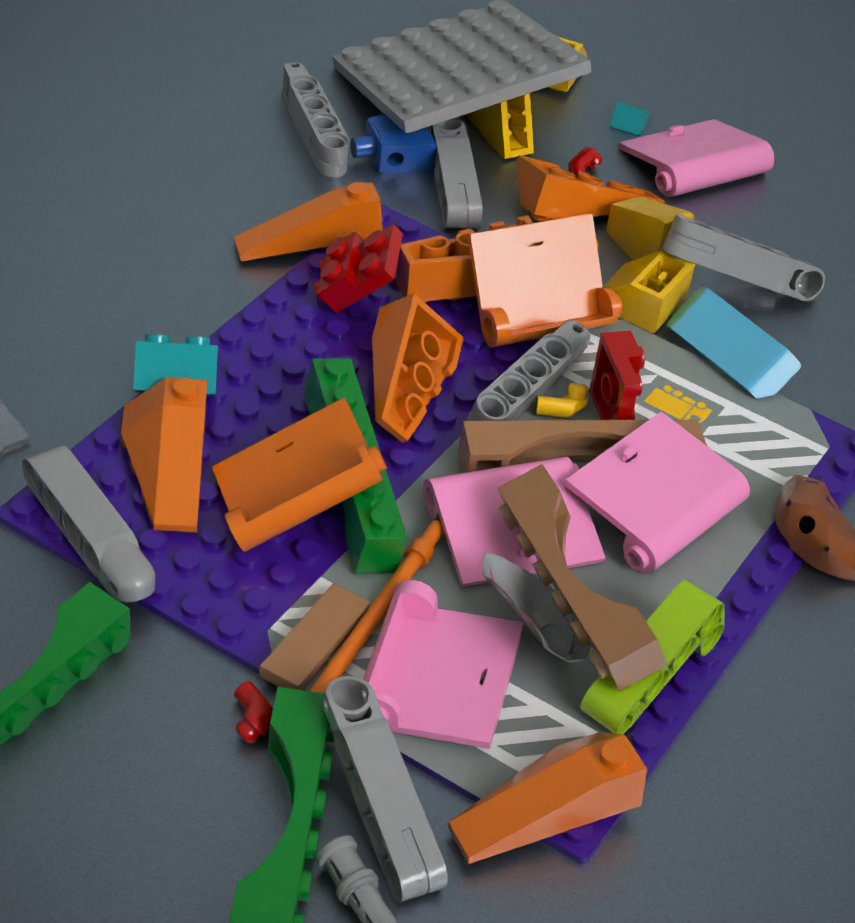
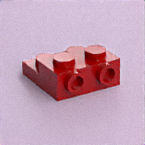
[314,224,403,313]
[589,330,645,420]

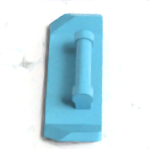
[666,287,801,399]

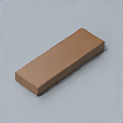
[259,583,370,690]

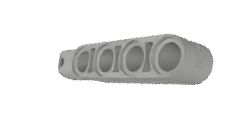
[282,62,350,178]
[430,119,483,229]
[662,214,825,301]
[465,320,590,421]
[22,445,155,602]
[323,676,448,903]

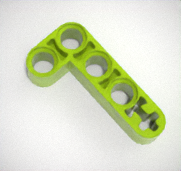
[580,579,725,734]

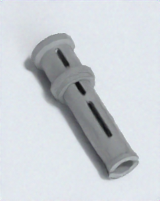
[315,835,398,923]

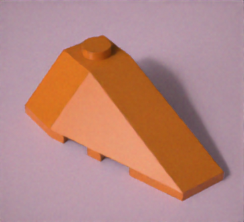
[516,155,665,222]
[234,182,383,261]
[372,294,464,443]
[121,377,207,532]
[448,732,647,864]

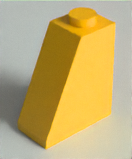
[465,93,534,159]
[606,196,694,261]

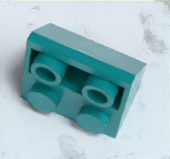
[133,334,218,396]

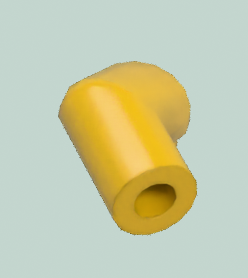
[535,383,589,418]

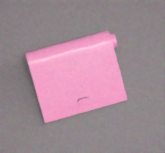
[618,119,774,197]
[564,411,750,574]
[423,457,606,588]
[363,580,524,749]

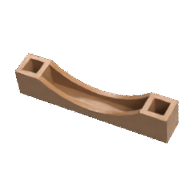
[458,419,707,473]
[497,464,667,691]

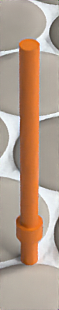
[309,520,444,693]

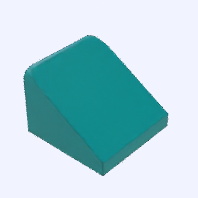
[610,102,652,135]

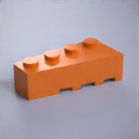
[396,215,540,303]

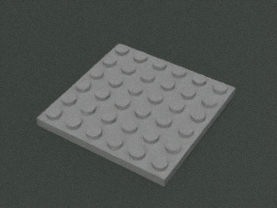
[332,0,592,134]

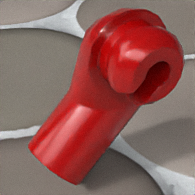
[568,147,602,177]
[234,681,273,743]

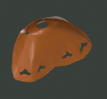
[775,475,855,581]

